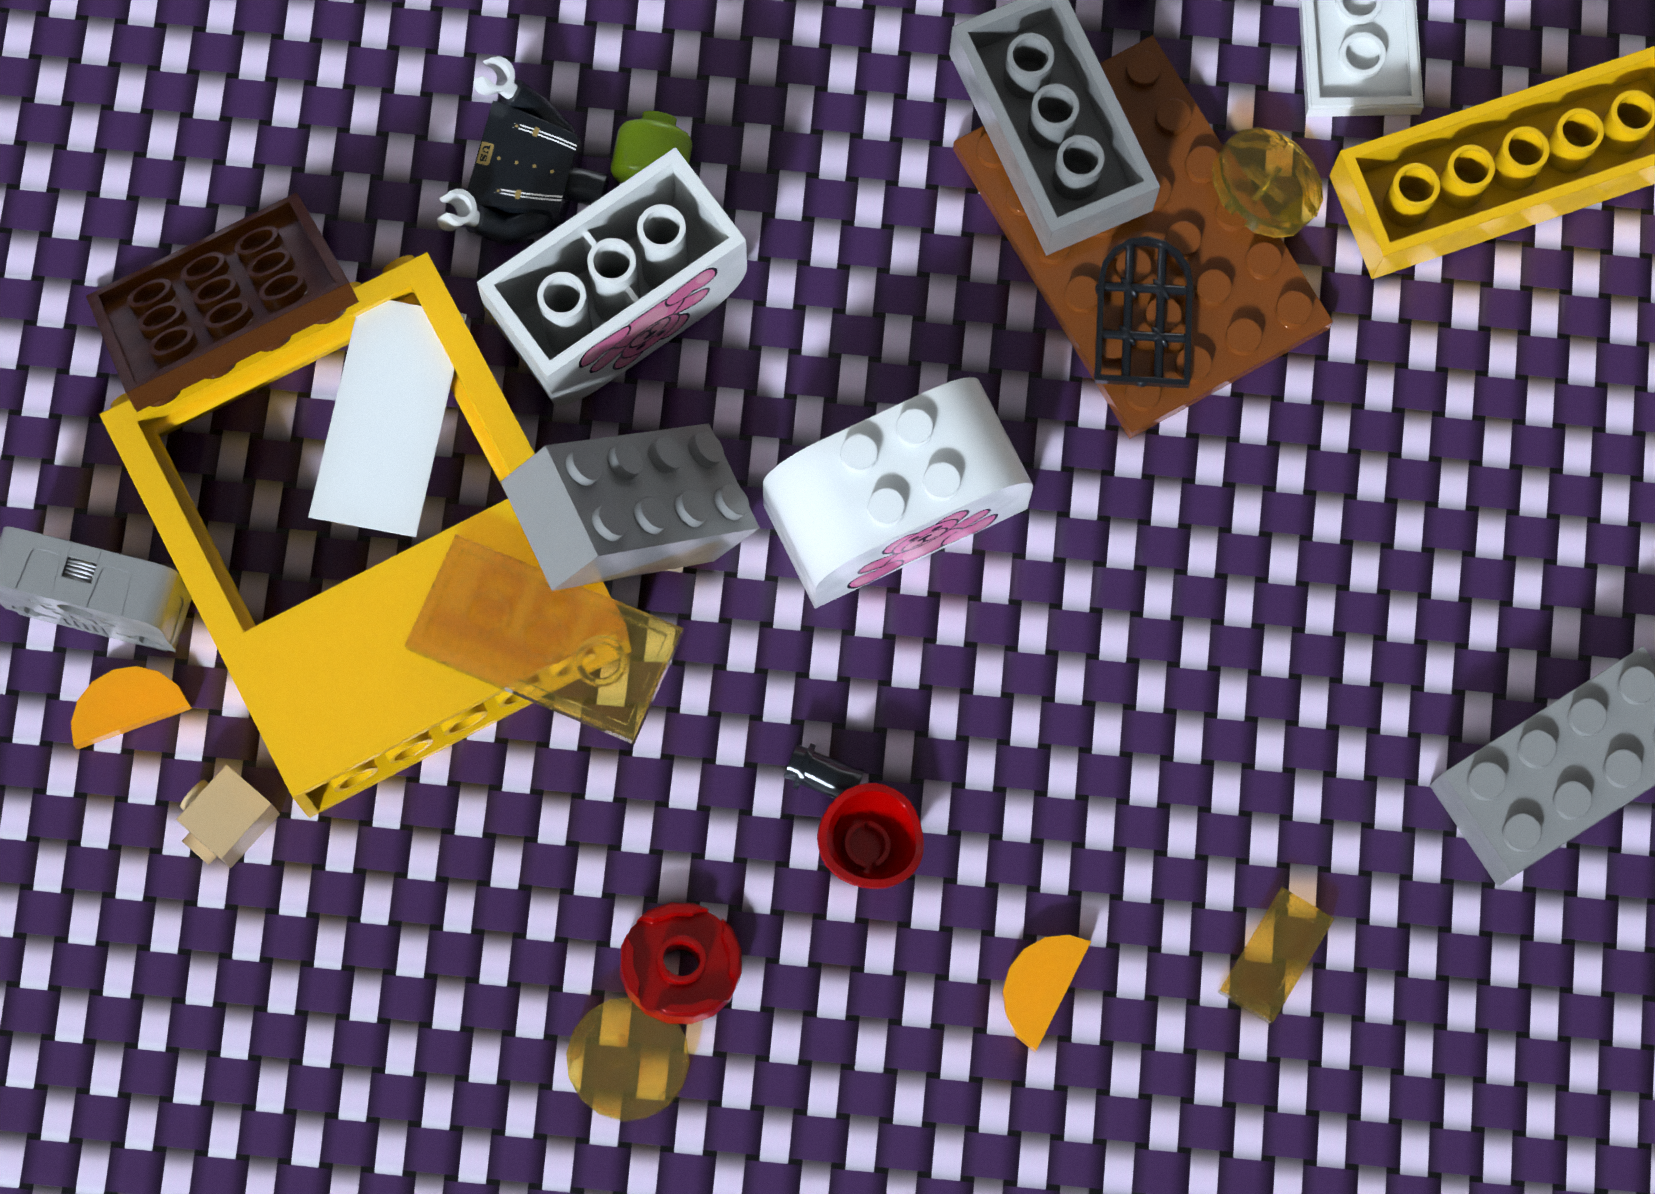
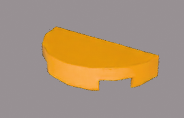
[71,666,193,750]
[1002,935,1091,1052]

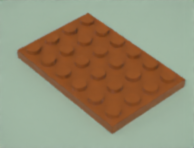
[953,35,1333,439]

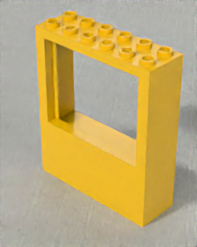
[99,252,632,818]

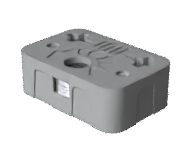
[0,526,192,652]

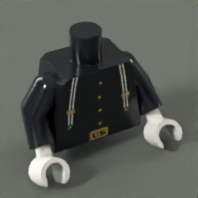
[437,56,609,246]

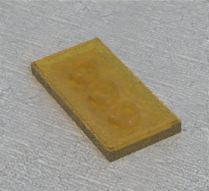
[405,534,684,745]

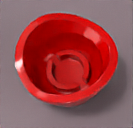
[817,783,924,889]

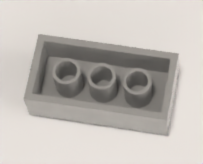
[949,0,1160,256]
[500,423,760,591]
[1430,646,1655,886]

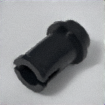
[783,743,865,799]

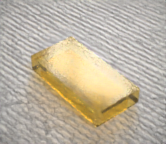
[1218,887,1334,1025]

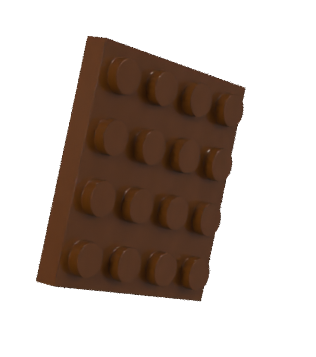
[86,192,359,412]

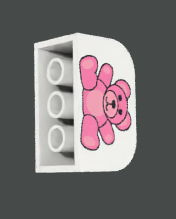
[477,147,747,405]
[763,377,1033,609]

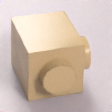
[176,764,280,868]

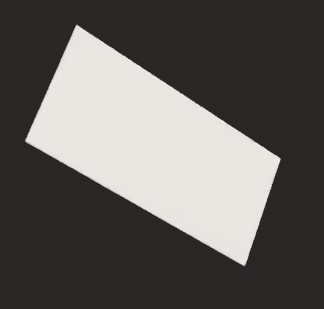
[308,300,467,537]

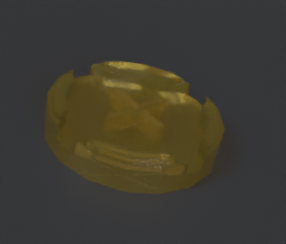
[1212,127,1323,238]
[566,997,690,1122]

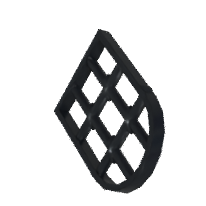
[1094,236,1195,388]

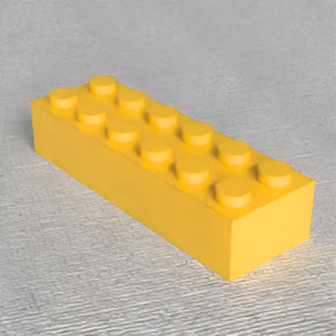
[1329,46,1655,279]

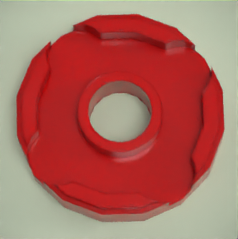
[620,902,742,1024]

